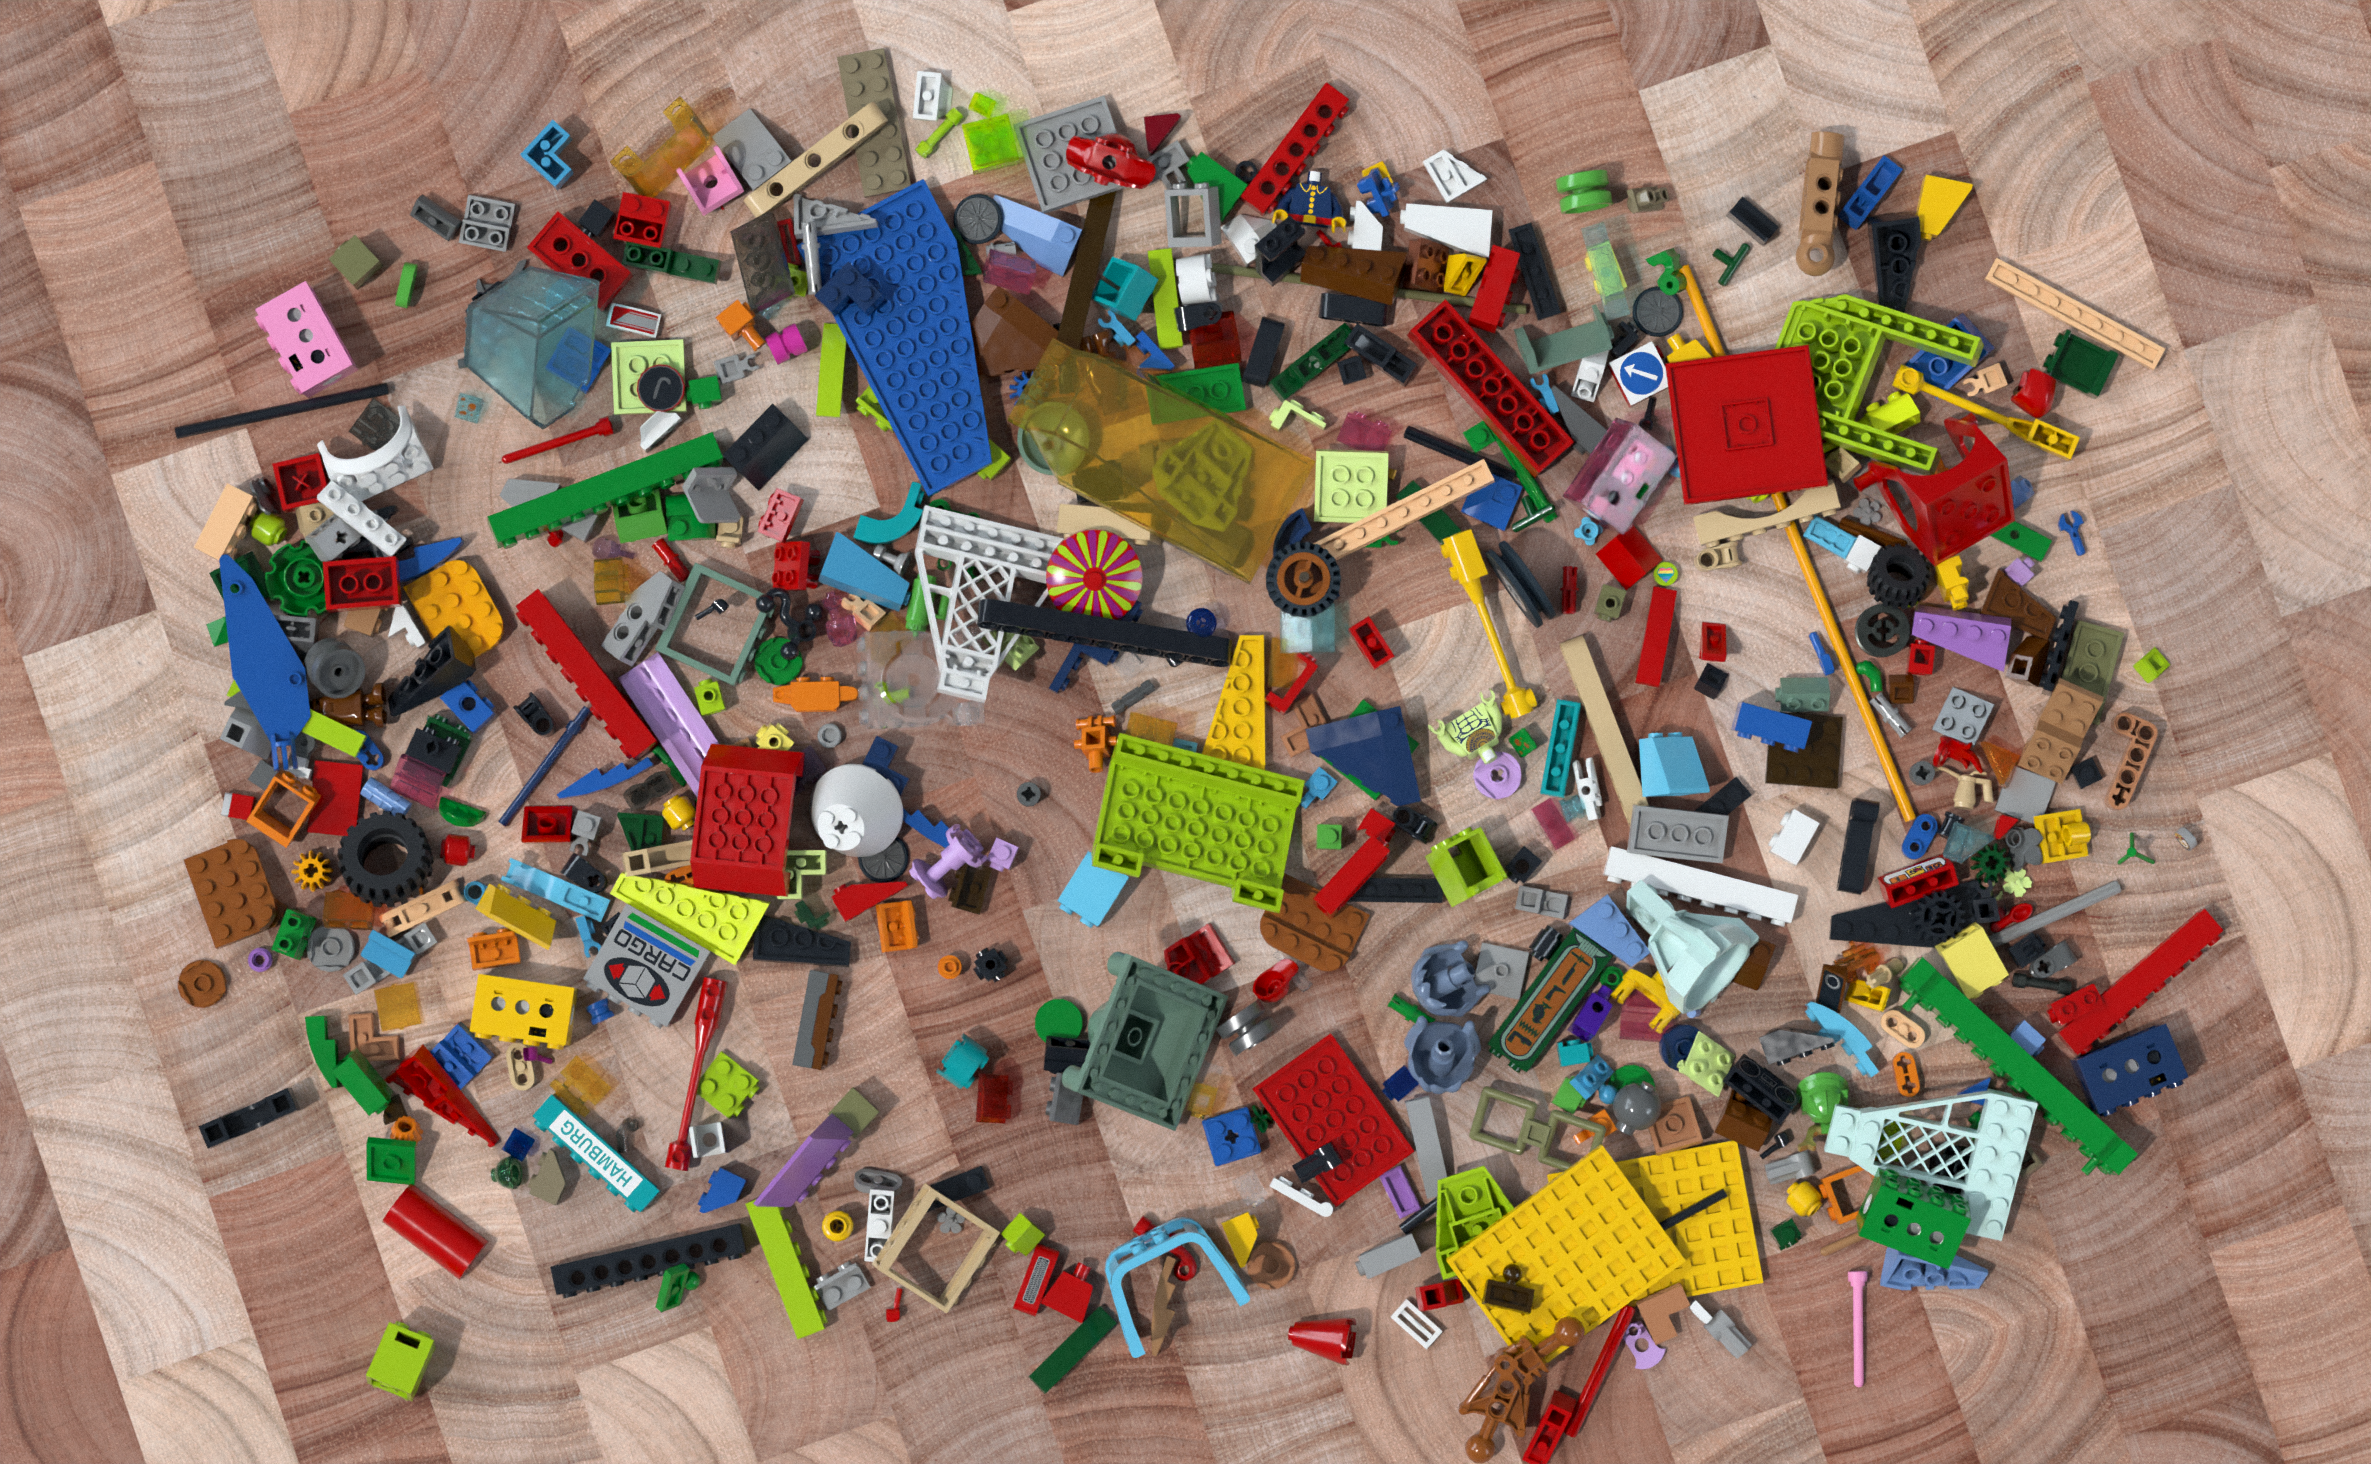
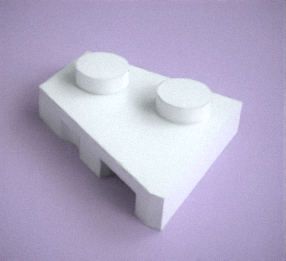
[1422,149,1487,204]

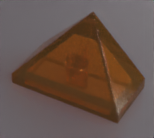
[1980,741,2020,789]

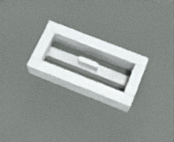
[1390,1299,1443,1349]

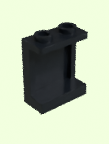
[1254,216,1306,287]

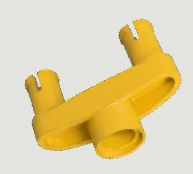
[1611,969,1681,1034]

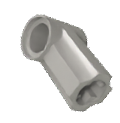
[1764,1150,1816,1185]
[1703,1309,1752,1359]

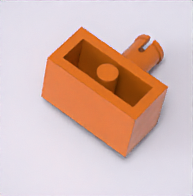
[715,299,766,351]

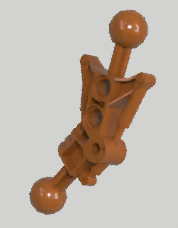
[1459,1316,1585,1464]

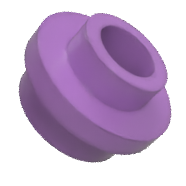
[248,948,273,972]

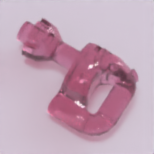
[822,591,858,647]

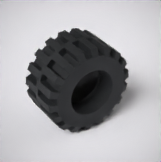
[1867,544,1931,610]

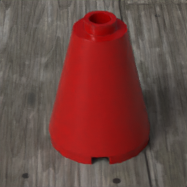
[1288,1317,1356,1366]

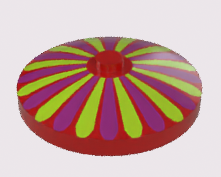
[1046,529,1142,620]

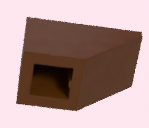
[2006,636,2050,687]

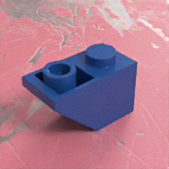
[698,1167,747,1213]

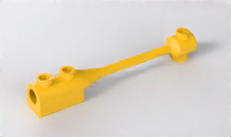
[1892,364,2080,461]
[1440,529,1537,719]

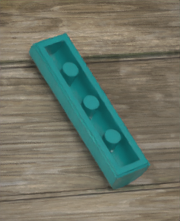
[1540,699,1581,798]

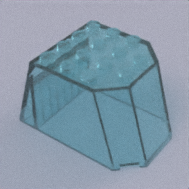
[464,266,600,429]

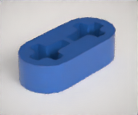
[355,730,385,771]

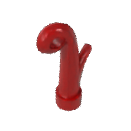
[1132,1215,1197,1281]

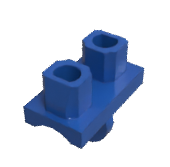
[1357,168,1400,217]

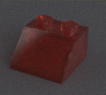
[1188,310,1242,369]
[976,1073,1013,1124]

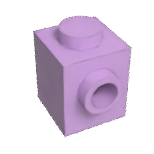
[987,837,1019,872]

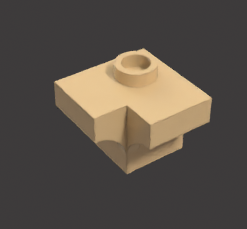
[295,503,335,543]

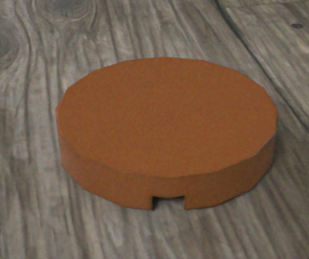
[178,960,227,1008]

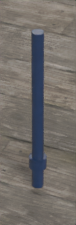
[498,706,591,827]

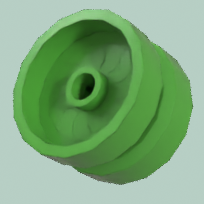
[1555,170,1613,214]

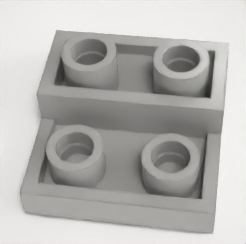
[459,194,516,252]

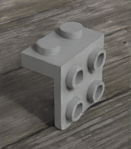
[682,467,741,523]

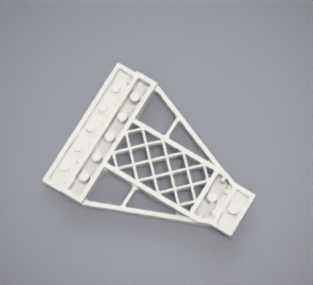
[915,505,1064,703]

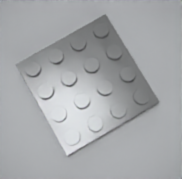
[1013,96,1126,214]

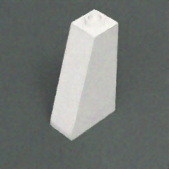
[1400,204,1493,261]

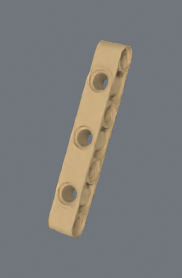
[743,101,888,220]

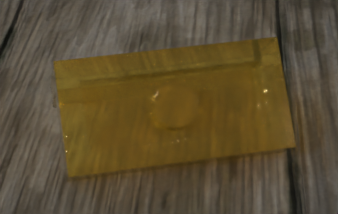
[1267,637,1295,689]

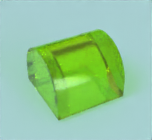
[968,92,998,119]

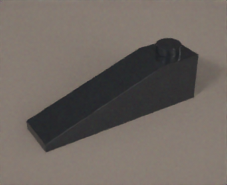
[1867,214,1921,313]

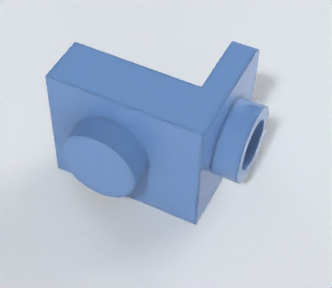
[2010,475,2035,510]

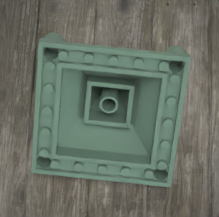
[1062,951,1229,1131]

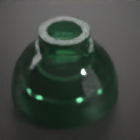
[491,1156,523,1189]

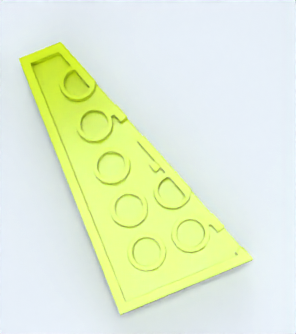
[610,872,771,965]

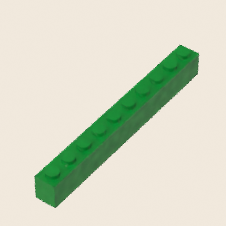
[487,432,723,549]

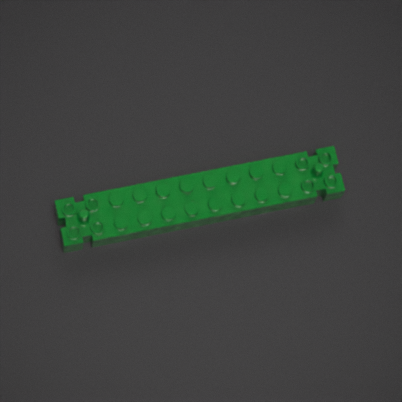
[1897,957,2138,1176]

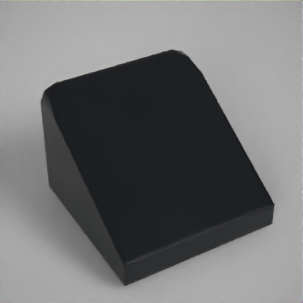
[1694,663,1728,700]

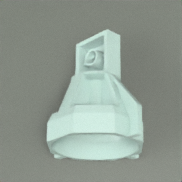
[1626,880,1759,1014]

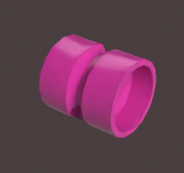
[764,323,808,365]

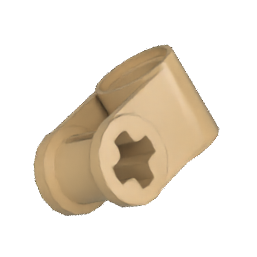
[1694,541,1742,572]

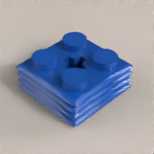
[1202,1107,1261,1166]

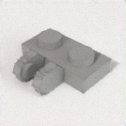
[1146,140,1189,189]

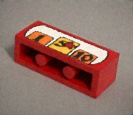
[1877,853,1959,909]

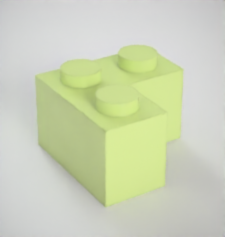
[777,850,827,900]

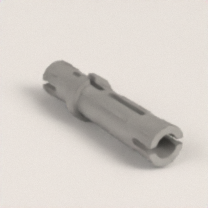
[801,221,822,295]

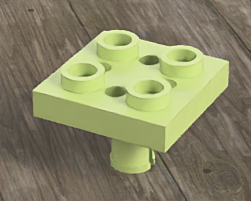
[981,630,1040,671]

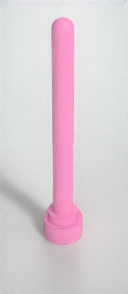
[1848,1271,1867,1388]

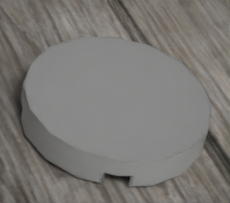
[306,924,355,972]

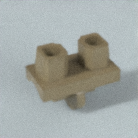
[1627,186,1670,214]

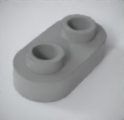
[854,1169,902,1197]

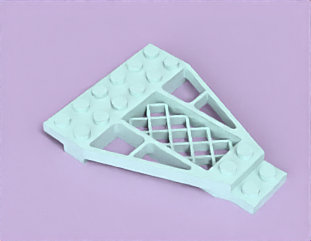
[1824,1089,2038,1241]

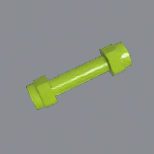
[915,107,964,159]

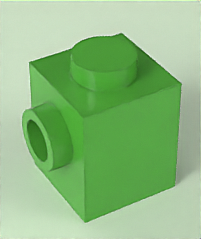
[1551,1076,1586,1114]

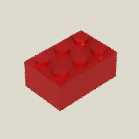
[323,556,402,613]

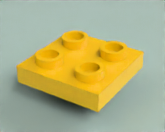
[2033,809,2091,864]

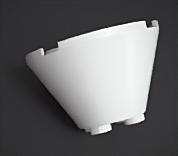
[809,764,903,857]

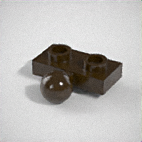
[1482,1264,1535,1315]

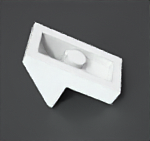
[388,603,428,649]

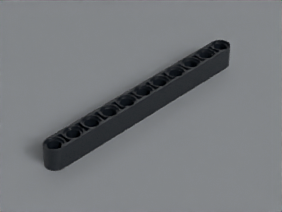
[977,599,1232,667]

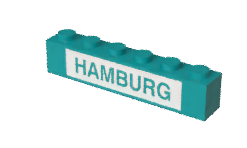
[533,1094,662,1213]

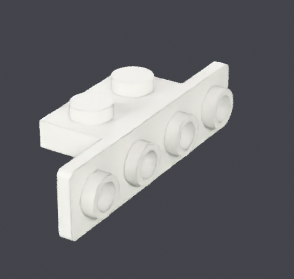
[317,481,406,556]

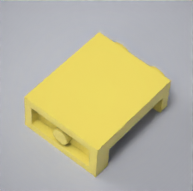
[1935,922,2009,999]

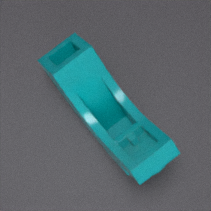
[853,481,925,545]

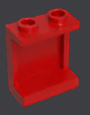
[1264,652,1318,716]

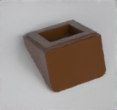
[1889,674,1914,704]

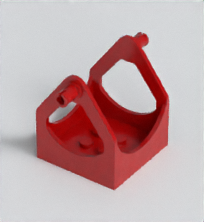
[1853,413,2015,566]

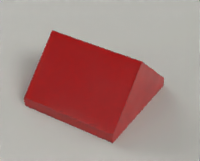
[1595,524,1662,591]
[521,806,573,844]

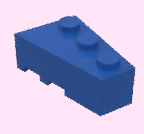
[1731,702,1812,753]

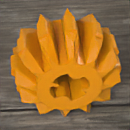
[291,850,333,892]

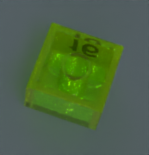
[962,113,1020,175]

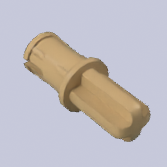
[1866,958,1903,988]

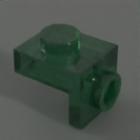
[794,900,831,930]

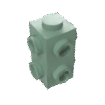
[1775,677,1830,712]

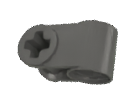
[2029,940,2078,979]

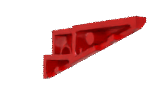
[384,1044,499,1148]

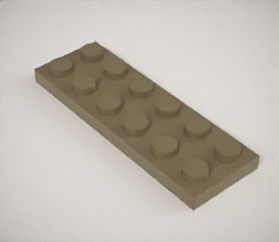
[837,48,911,198]

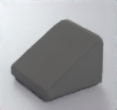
[248,760,279,791]

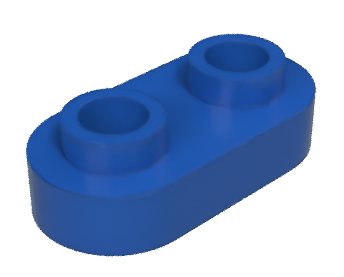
[1901,814,1938,860]

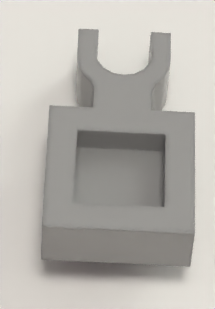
[713,354,759,385]

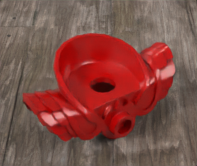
[1066,133,1156,189]

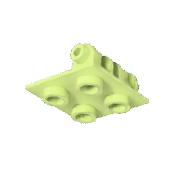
[1677,1031,1735,1097]

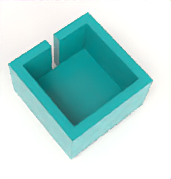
[1091,256,1159,321]

